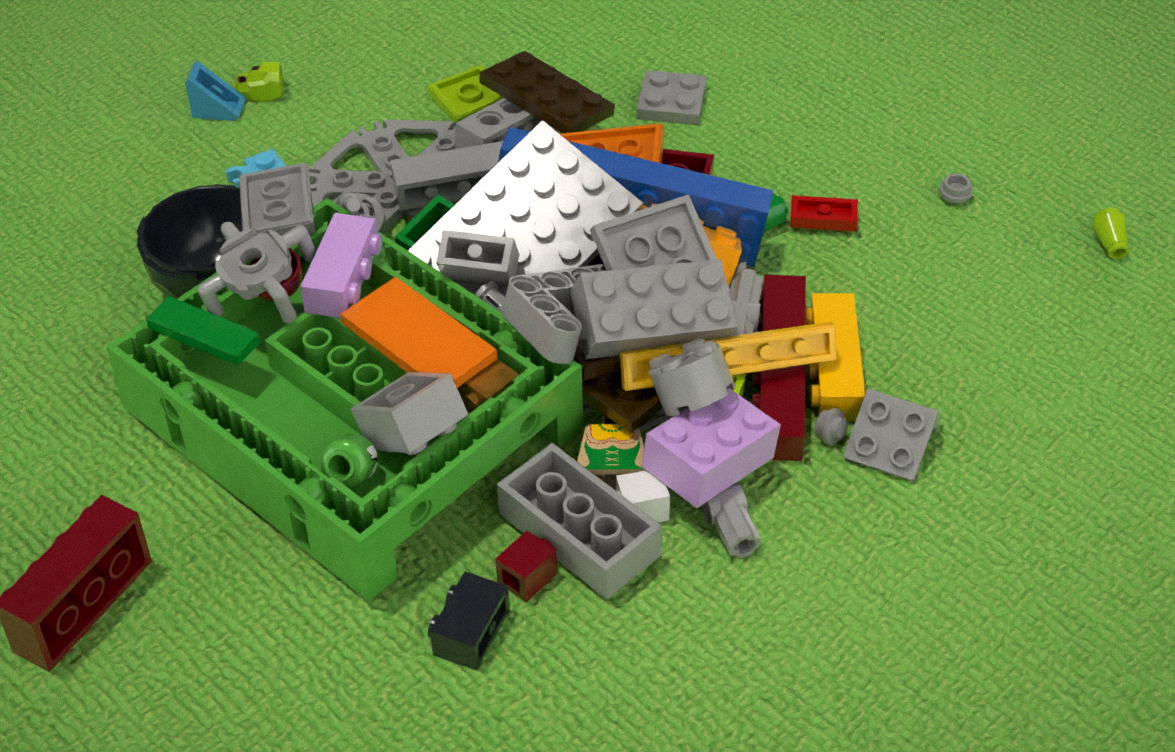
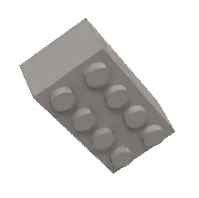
[570,259,737,359]
[497,443,662,600]

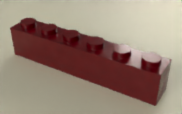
[752,274,806,461]

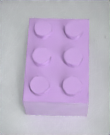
[642,387,781,508]

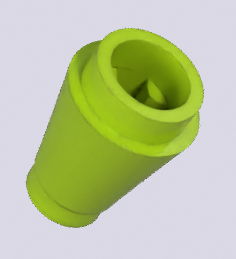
[1092,207,1129,259]

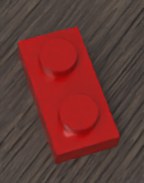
[790,195,858,232]

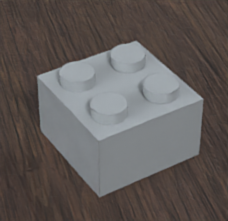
[351,372,469,455]

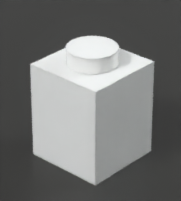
[616,470,670,522]

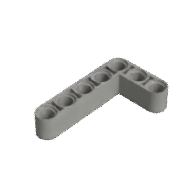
[502,264,607,364]

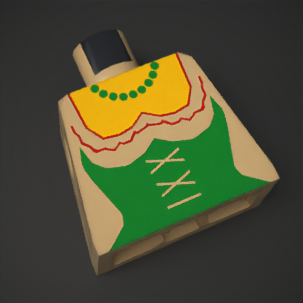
[577,415,646,491]

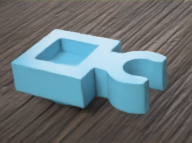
[225,149,286,188]

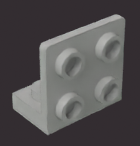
[844,388,941,481]

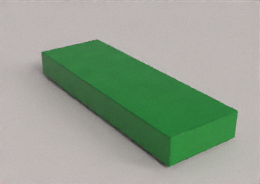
[146,296,260,366]

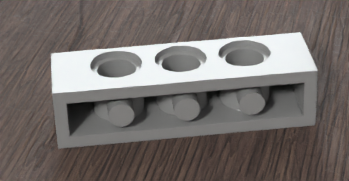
[455,98,552,149]

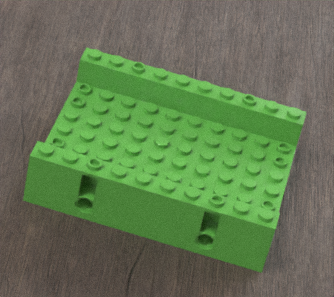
[106,198,583,601]

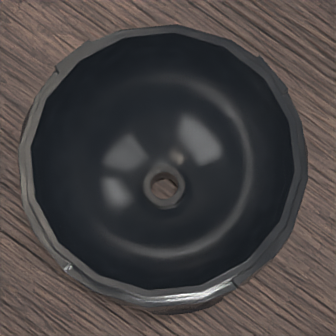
[136,184,243,299]

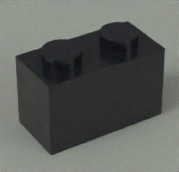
[428,572,510,670]

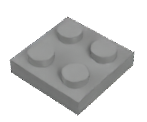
[637,70,707,125]

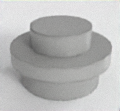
[939,174,973,204]
[815,408,847,445]

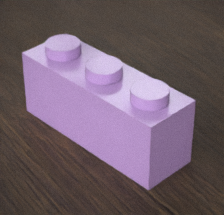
[300,213,382,318]

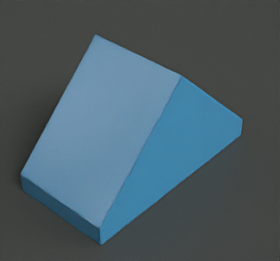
[185,61,246,121]

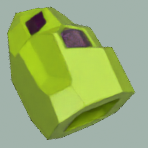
[233,62,284,102]

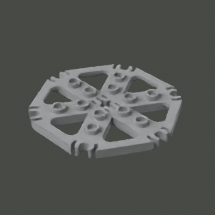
[309,120,460,242]

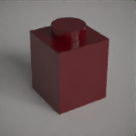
[495,530,557,603]

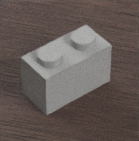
[436,230,520,287]

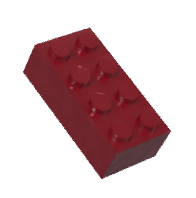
[0,494,152,672]

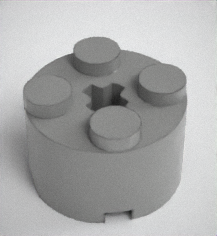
[649,338,736,416]

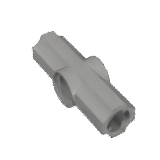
[729,269,763,336]
[701,483,761,558]

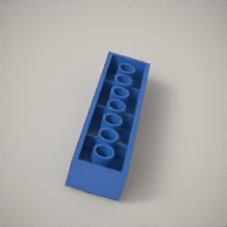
[498,127,774,267]

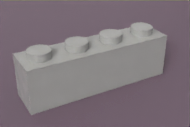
[390,141,503,210]

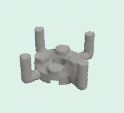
[198,222,316,323]

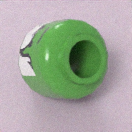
[320,434,378,488]

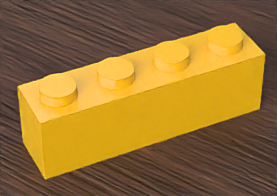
[806,293,865,421]

